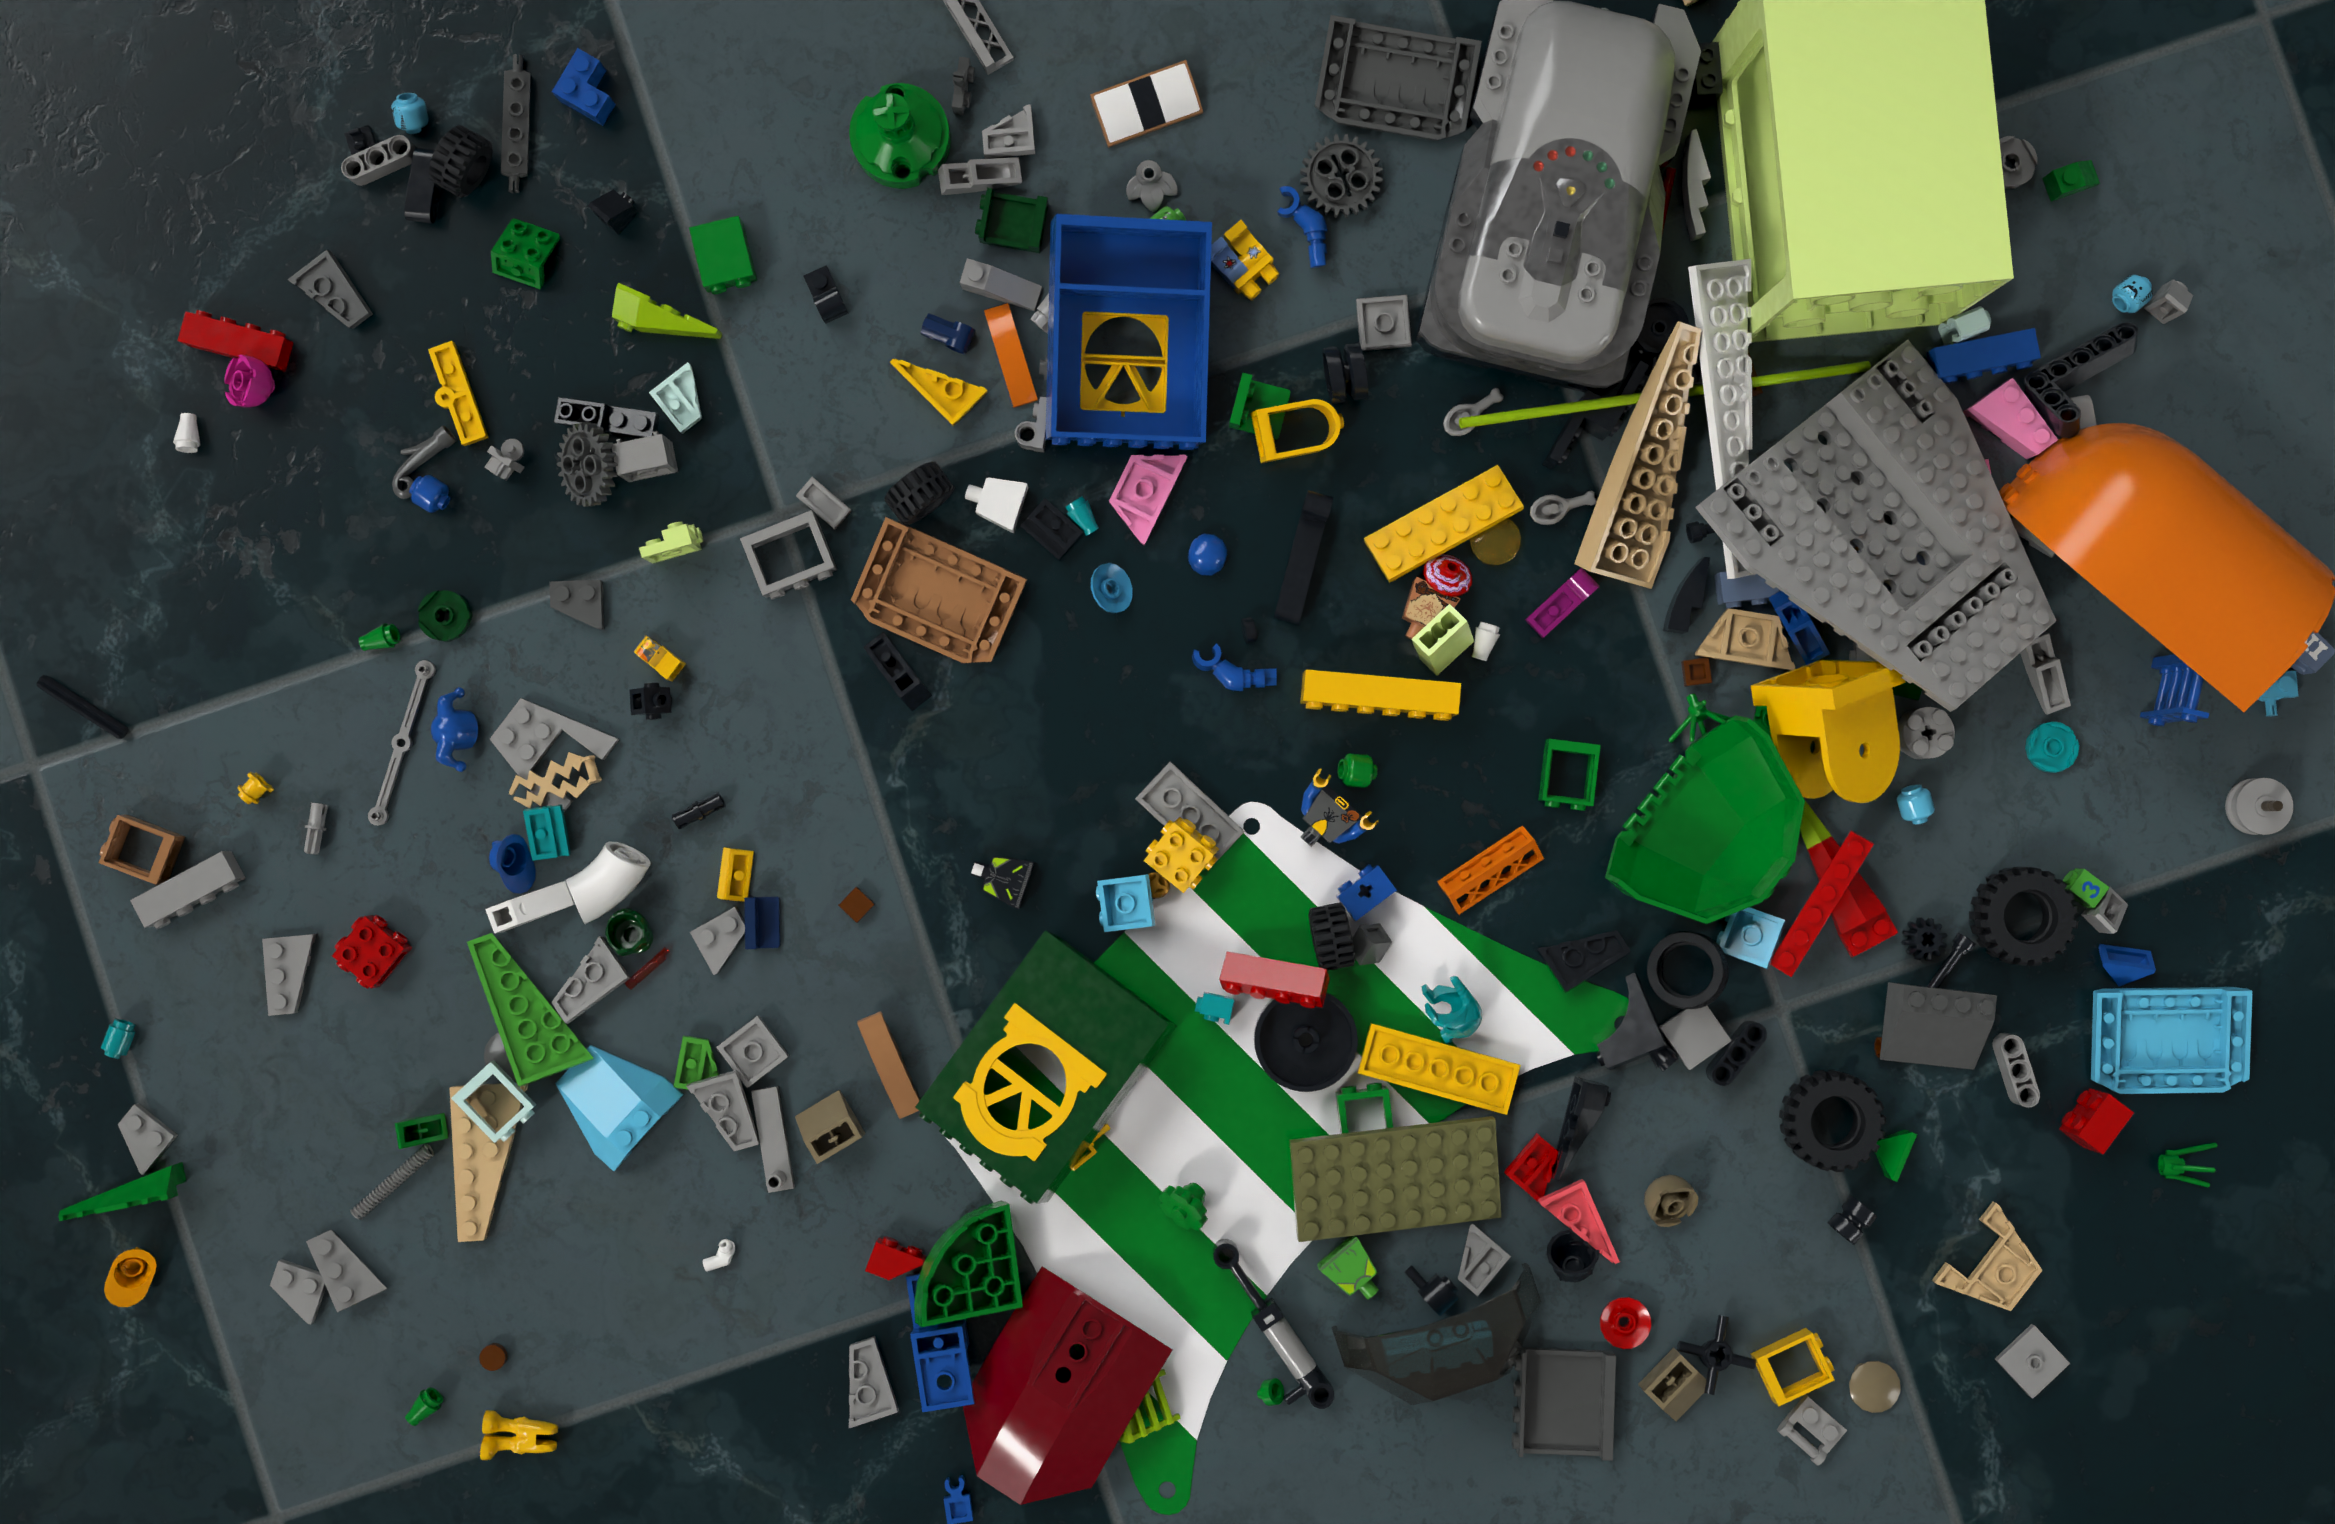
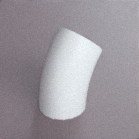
[566,842,650,924]

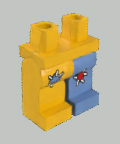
[1211,220,1279,301]

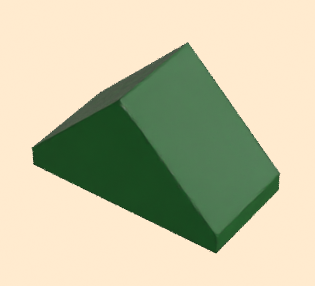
[395,1113,448,1149]

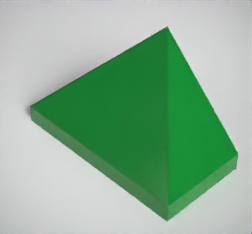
[1875,1129,1917,1182]

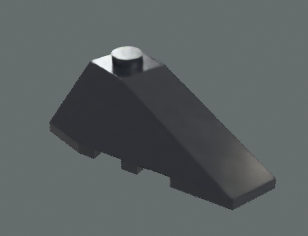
[1551,1076,1611,1181]

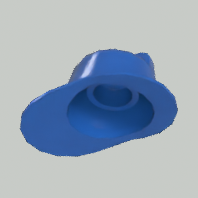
[489,834,536,894]

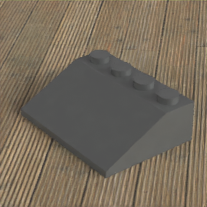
[1880,982,1997,1070]

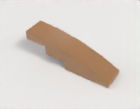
[857,1011,920,1119]

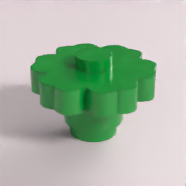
[1159,1183,1208,1231]

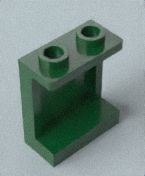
[975,187,1049,253]

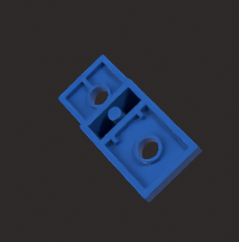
[906,1273,975,1412]

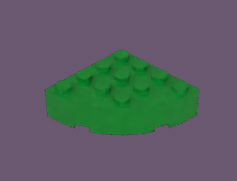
[914,1200,1023,1327]

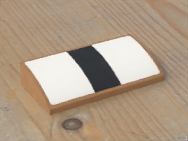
[1090,60,1203,148]

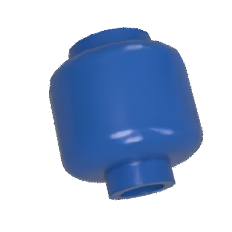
[409,475,451,513]

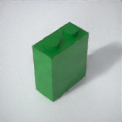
[689,215,757,294]

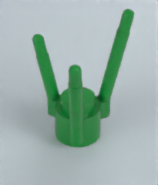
[2158,1143,2218,1187]

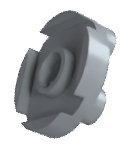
[1999,136,2037,189]

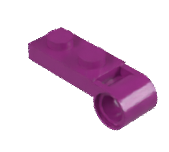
[1525,568,1599,638]

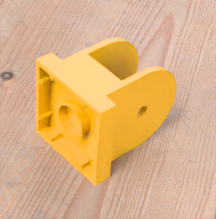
[1751,660,1906,803]

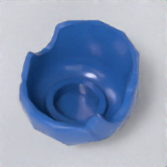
[1188,534,1227,575]

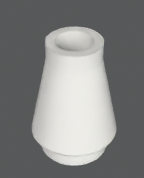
[173,413,200,453]
[1472,622,1500,661]

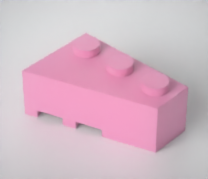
[1963,378,2058,459]

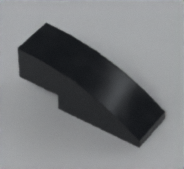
[1663,557,1710,634]

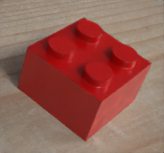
[2059,1088,2134,1154]

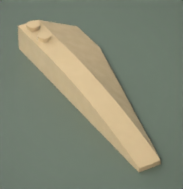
[1574,321,1701,589]

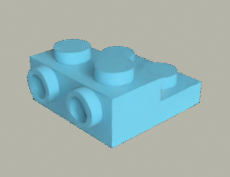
[1096,874,1156,932]
[1716,907,1786,969]

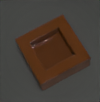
[1681,657,1712,686]
[838,887,875,923]

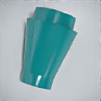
[1065,496,1099,536]

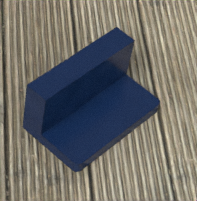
[744,897,780,949]

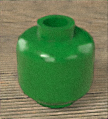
[1338,753,1377,788]

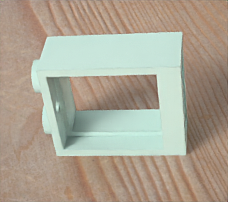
[451,1060,537,1143]

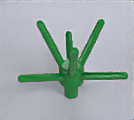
[1669,694,1731,743]

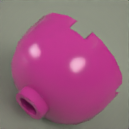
[224,355,275,407]

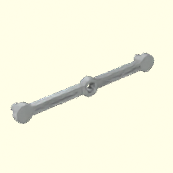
[368,660,436,826]

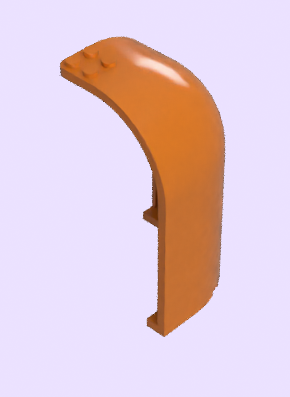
[1999,423,2335,712]

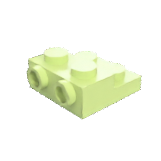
[639,522,703,563]

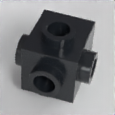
[629,683,672,720]

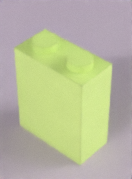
[1411,604,1474,676]

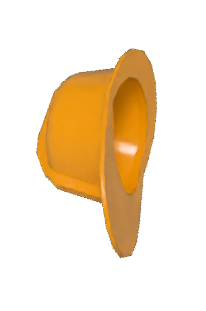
[104,1247,157,1307]

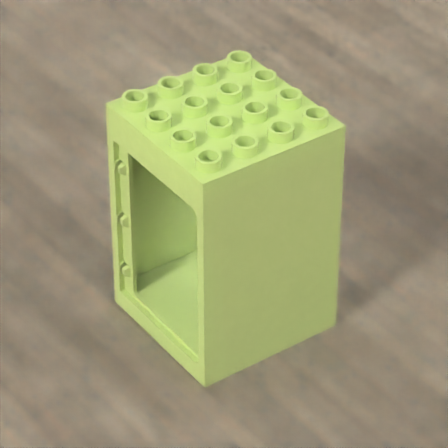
[1712,0,2014,343]

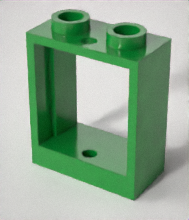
[1538,739,1600,811]
[1335,1083,1394,1134]

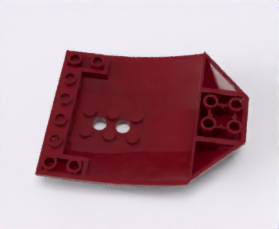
[963,1266,1173,1505]

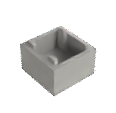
[612,431,678,482]

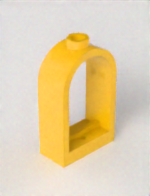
[1251,399,1344,463]

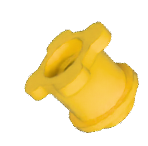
[237,772,274,804]

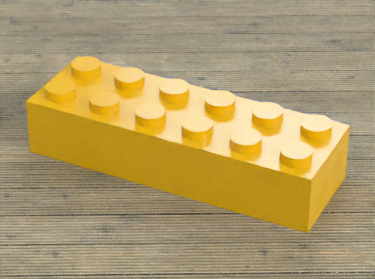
[1300,670,1461,721]

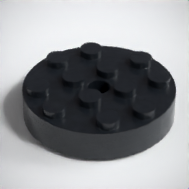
[1254,992,1358,1092]

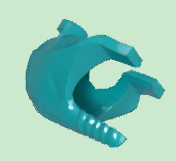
[1421,976,1482,1044]

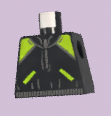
[971,856,1035,909]

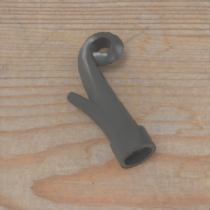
[392,425,457,499]

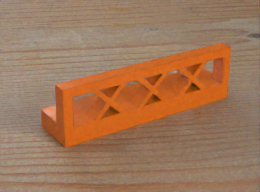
[1437,825,1544,914]

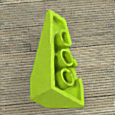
[612,283,722,339]

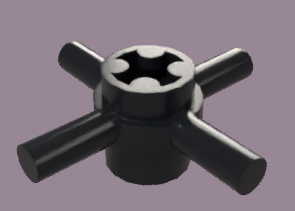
[1677,1315,1756,1395]

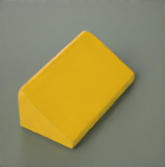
[717,848,754,902]

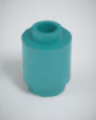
[101,1018,136,1059]

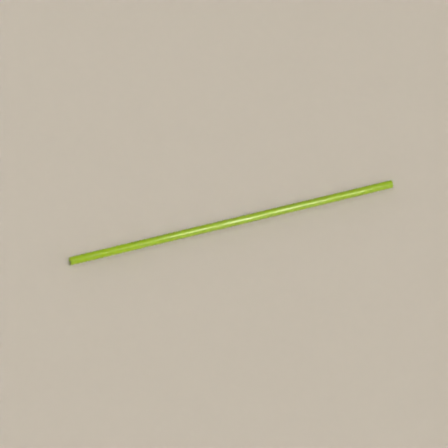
[1459,361,1871,428]

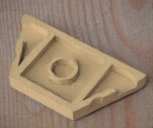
[1695,608,1795,671]

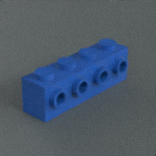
[1926,328,2041,384]

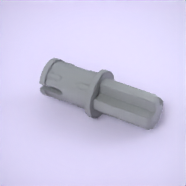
[304,803,328,855]

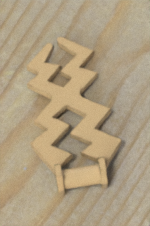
[509,752,602,808]

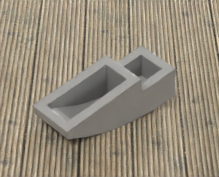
[938,157,1022,195]
[2020,631,2071,714]

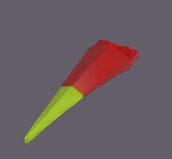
[1800,799,1898,958]

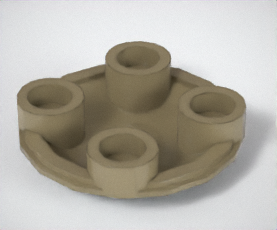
[1849,1361,1901,1413]

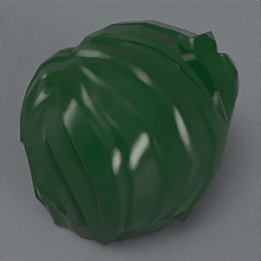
[605,908,654,956]

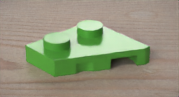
[674,1035,719,1089]

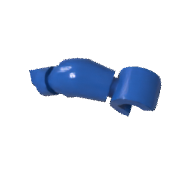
[1277,186,1328,268]
[1192,643,1277,691]

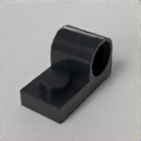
[804,265,849,324]

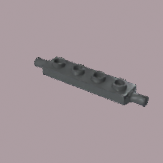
[501,54,531,193]

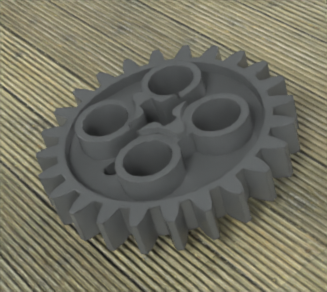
[1300,134,1383,218]
[557,422,618,507]

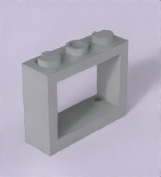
[740,510,838,600]

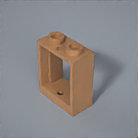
[99,815,185,885]

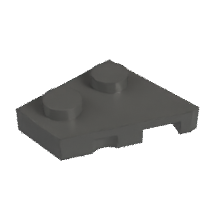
[549,580,604,630]

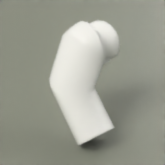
[703,1239,735,1272]

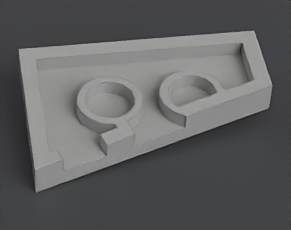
[262,934,317,1016]
[551,936,631,1024]
[686,1070,760,1151]

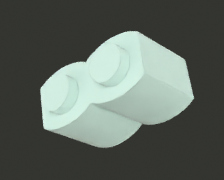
[1938,306,1991,345]

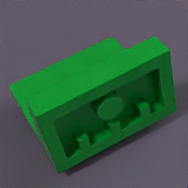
[491,218,560,289]
[1229,373,1291,440]

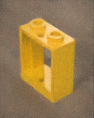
[1750,1328,1835,1407]

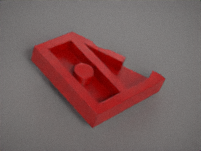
[1504,1133,1558,1202]

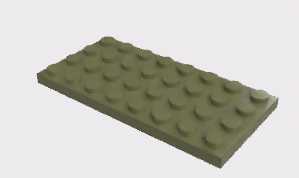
[1289,1116,1501,1242]

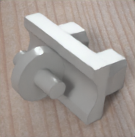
[485,439,525,481]

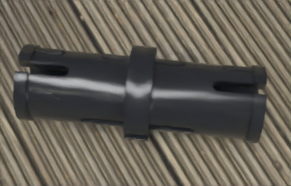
[672,792,726,829]

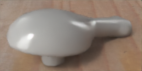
[1443,388,1504,436]
[1530,490,1597,525]

